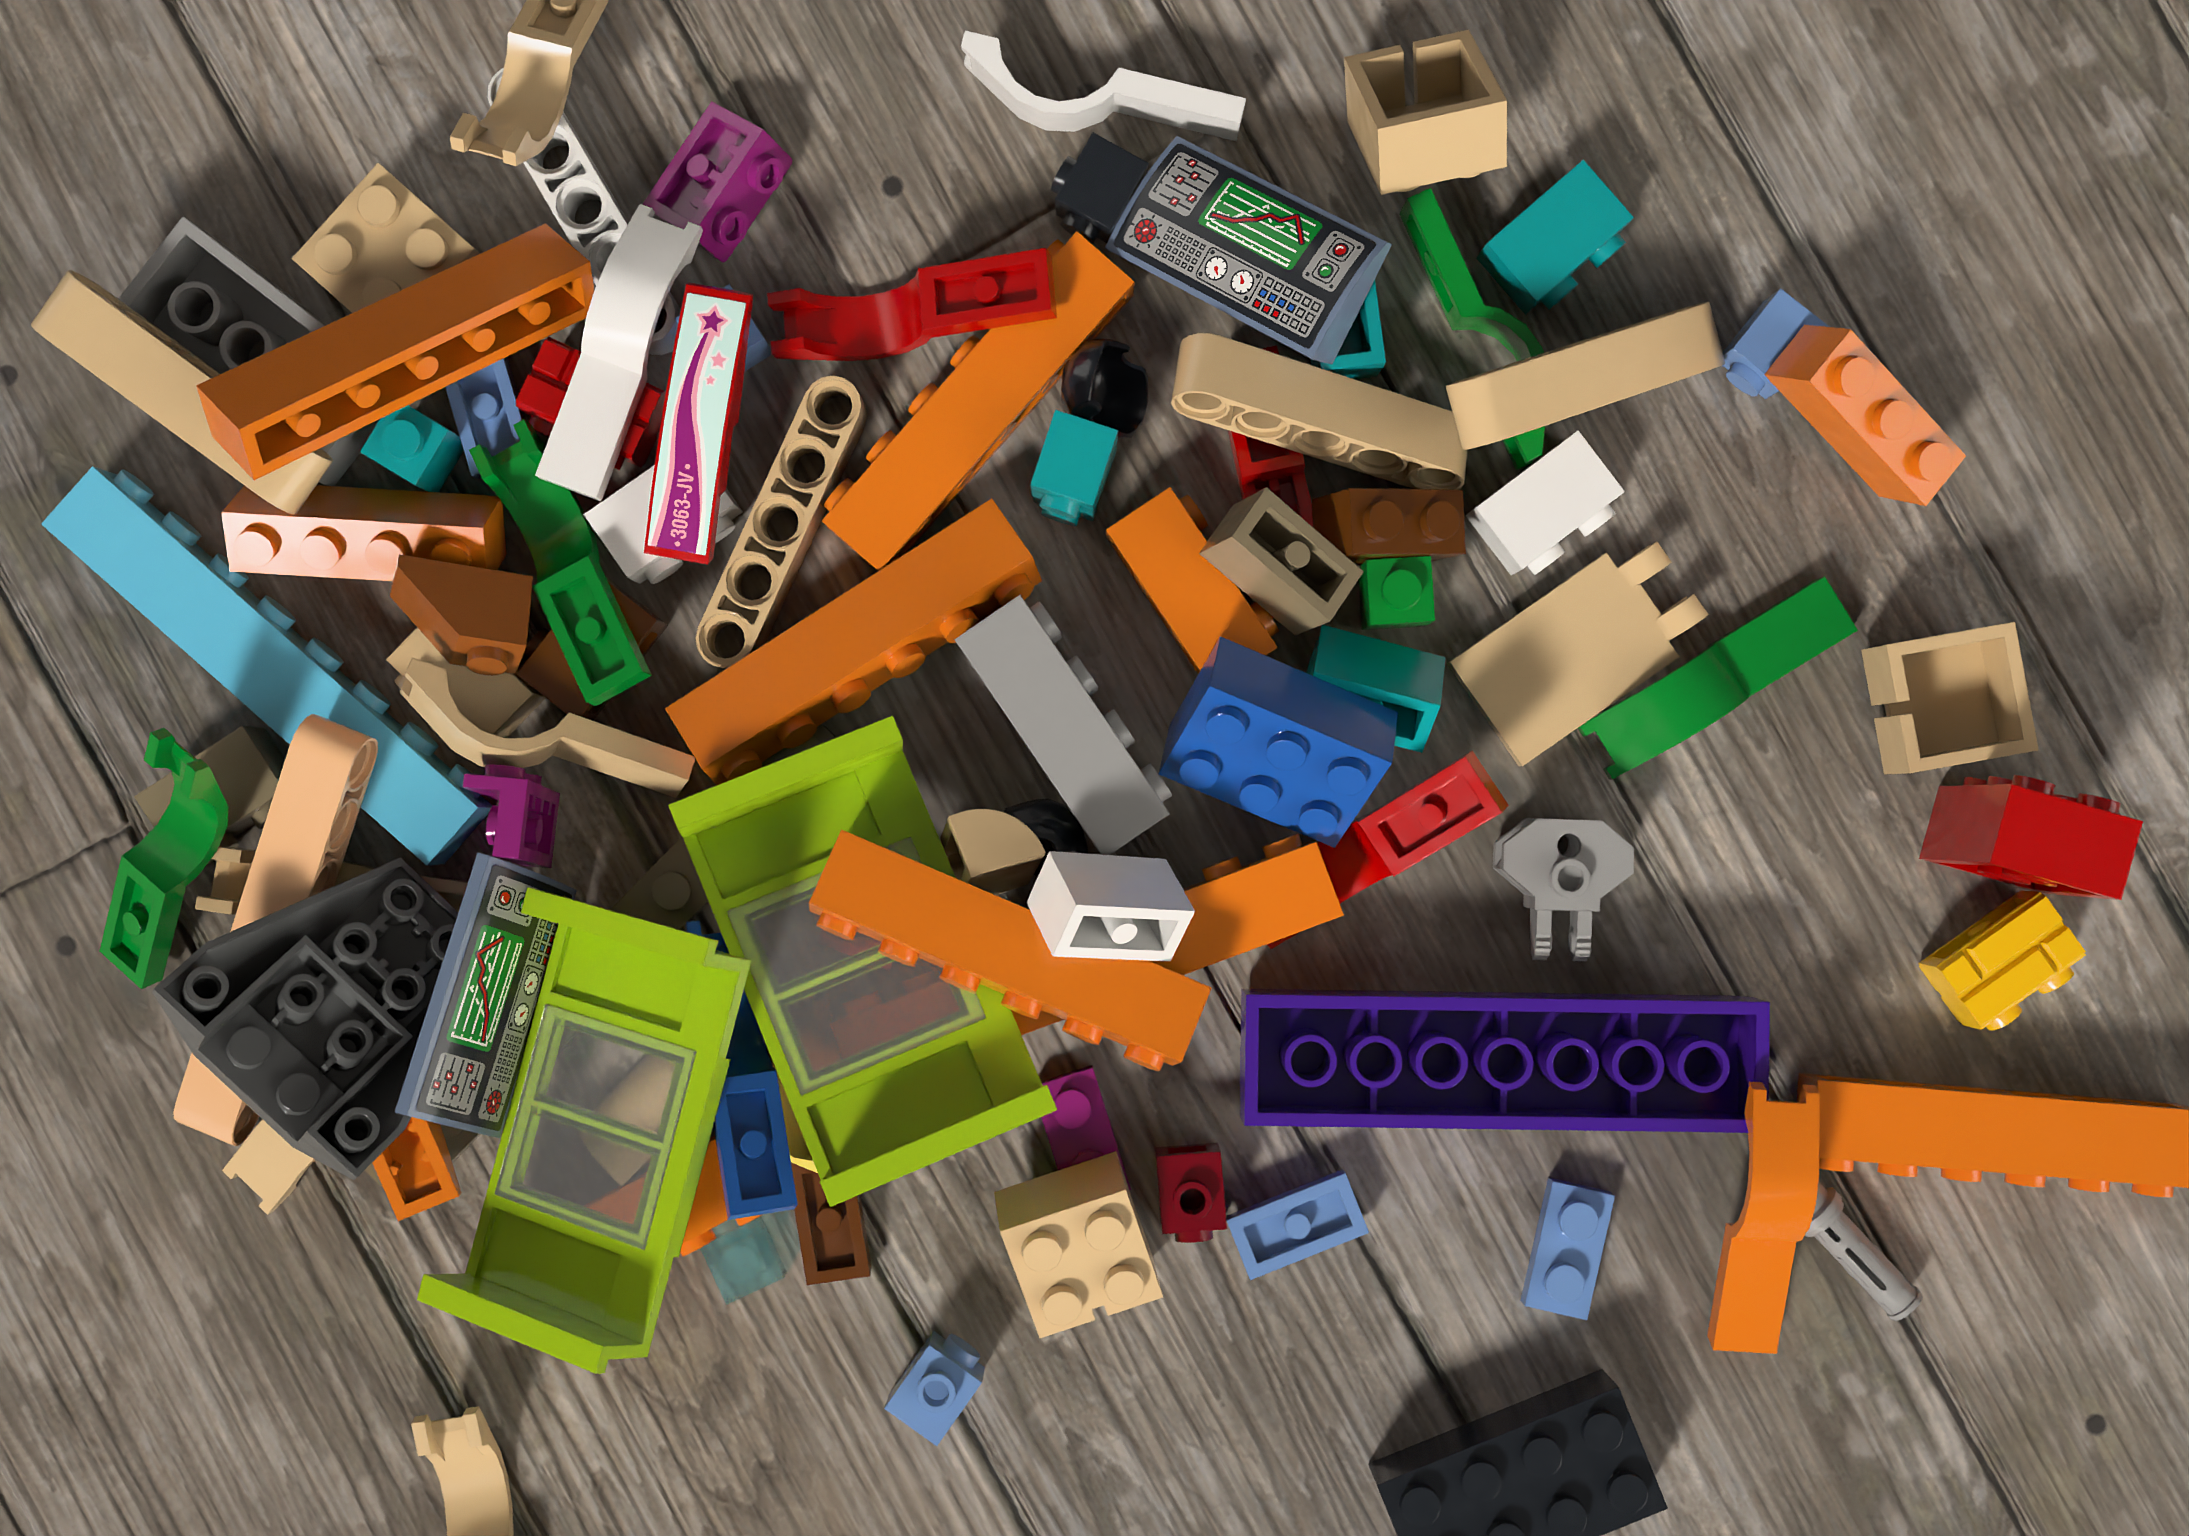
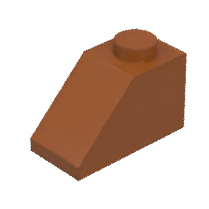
[390,554,533,676]

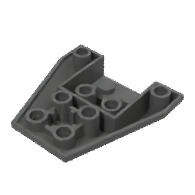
[152,857,458,1180]

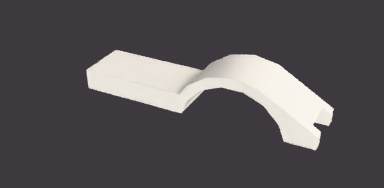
[961,31,1246,141]
[535,204,703,501]

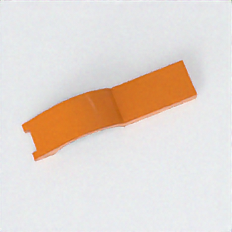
[1707,1081,1820,1354]

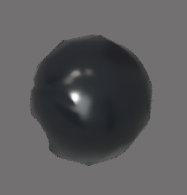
[1061,339,1148,439]
[1004,799,1088,876]

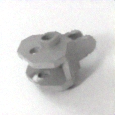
[1493,818,1634,961]

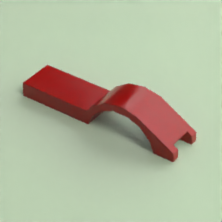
[767,248,1057,361]
[1267,750,1509,949]

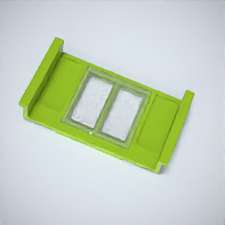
[668,716,1057,1207]
[417,887,751,1374]

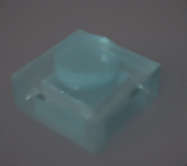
[700,1216,787,1305]

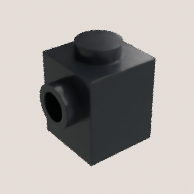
[1051,132,1149,244]

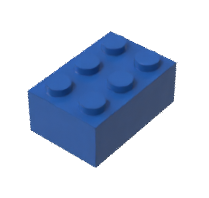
[1158,636,1398,848]

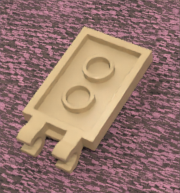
[1447,542,1709,766]

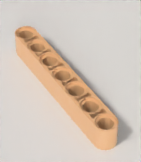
[174,714,378,1146]

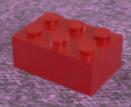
[1919,775,2143,900]

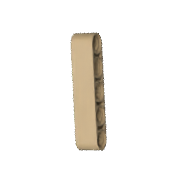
[31,270,333,515]
[1446,302,1725,450]
[1171,333,1468,490]
[696,376,867,670]

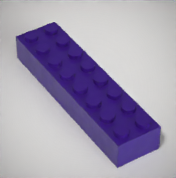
[1240,989,1770,1133]

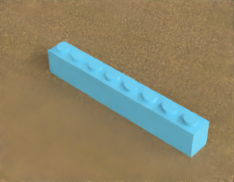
[41,466,492,866]

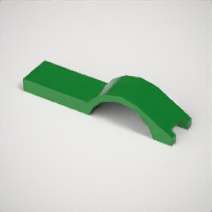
[1399,188,1545,470]
[469,419,652,706]
[1578,576,1858,780]
[99,728,229,990]

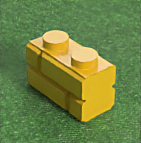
[1918,890,2086,1031]

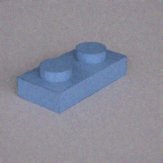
[445,356,527,479]
[1226,1169,1369,1280]
[1520,1177,1615,1320]

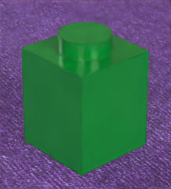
[1358,556,1435,630]

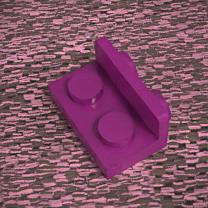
[642,101,793,263]
[462,764,560,868]

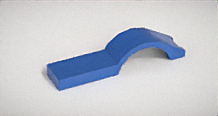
[685,921,798,1220]

